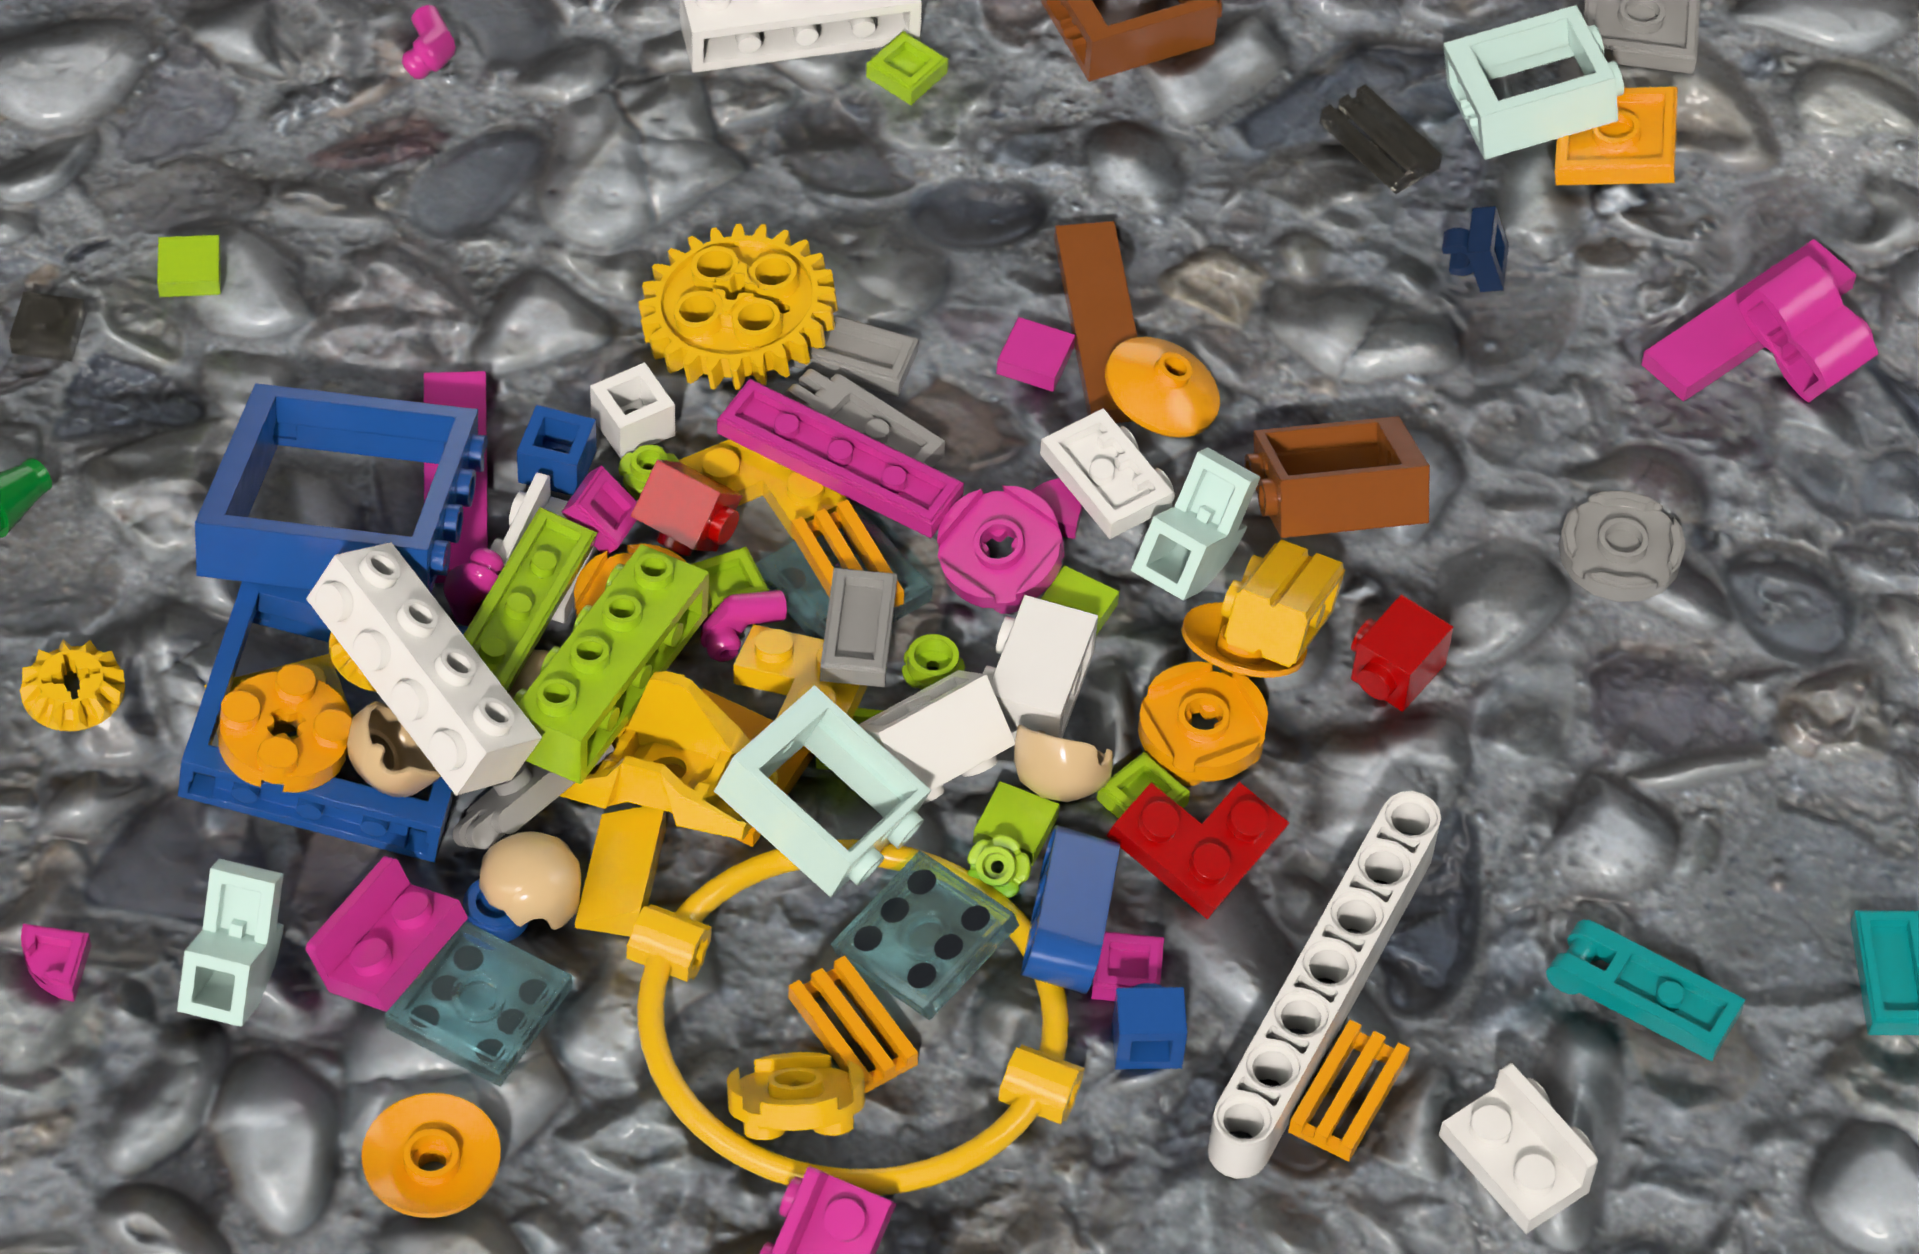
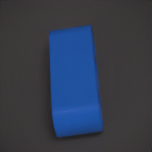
[1021,825,1120,994]

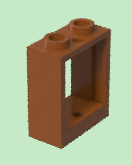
[1041,0,1222,82]
[1244,416,1430,538]

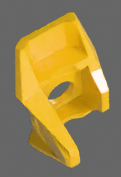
[560,671,778,840]

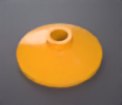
[1105,337,1220,438]
[1181,602,1307,678]
[361,1093,501,1218]

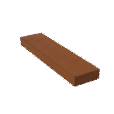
[1054,221,1138,423]

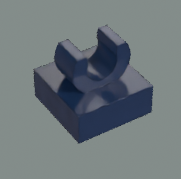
[1442,206,1509,292]

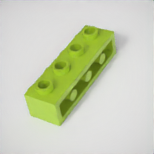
[513,544,709,785]

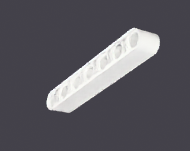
[1208,791,1441,1179]

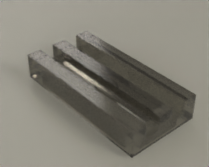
[1319,84,1442,194]

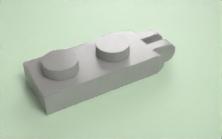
[783,369,945,468]
[453,744,614,849]

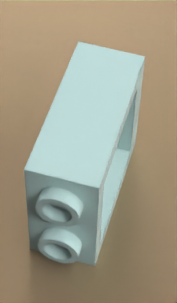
[1443,5,1624,160]
[714,685,931,897]

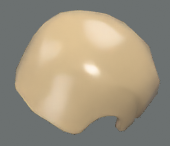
[347,701,441,797]
[1014,725,1113,802]
[479,831,581,930]

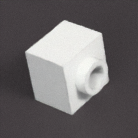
[590,362,675,459]

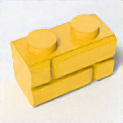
[1221,539,1345,667]

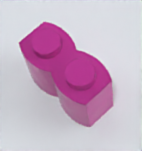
[1738,256,1879,403]

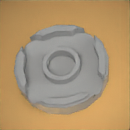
[1558,490,1686,602]

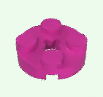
[937,486,1065,614]

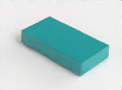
[1850,910,1919,1035]

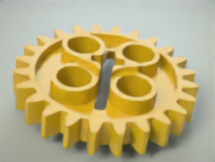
[638,223,838,390]

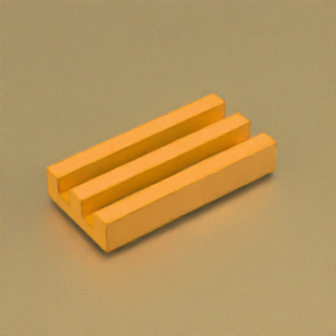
[791,499,904,608]
[788,955,918,1094]
[1288,1019,1410,1162]

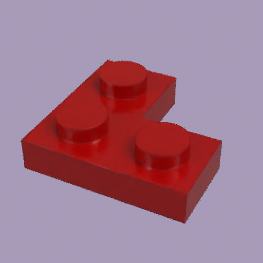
[1106,781,1289,920]

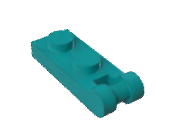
[1546,919,1746,1061]

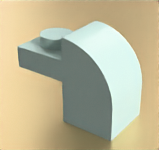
[1131,448,1261,601]
[177,859,284,1027]

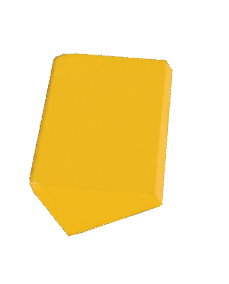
[575,806,666,937]

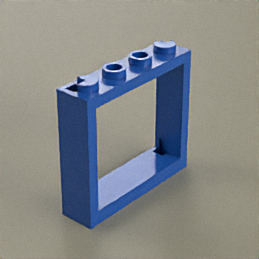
[195,383,488,593]
[178,582,468,863]

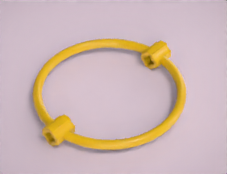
[626,839,1084,1196]

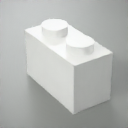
[983,595,1098,740]
[858,670,1015,804]

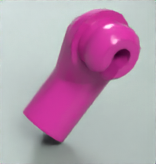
[402,5,456,80]
[443,548,504,626]
[700,590,787,662]

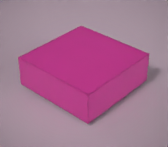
[996,317,1075,392]
[561,465,637,554]
[1091,931,1164,1002]

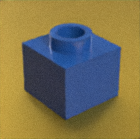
[517,405,597,496]
[1112,983,1187,1070]

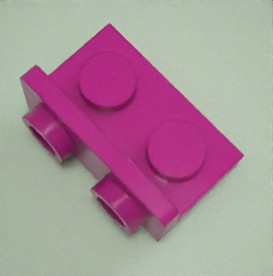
[306,856,468,1012]
[759,1166,896,1254]

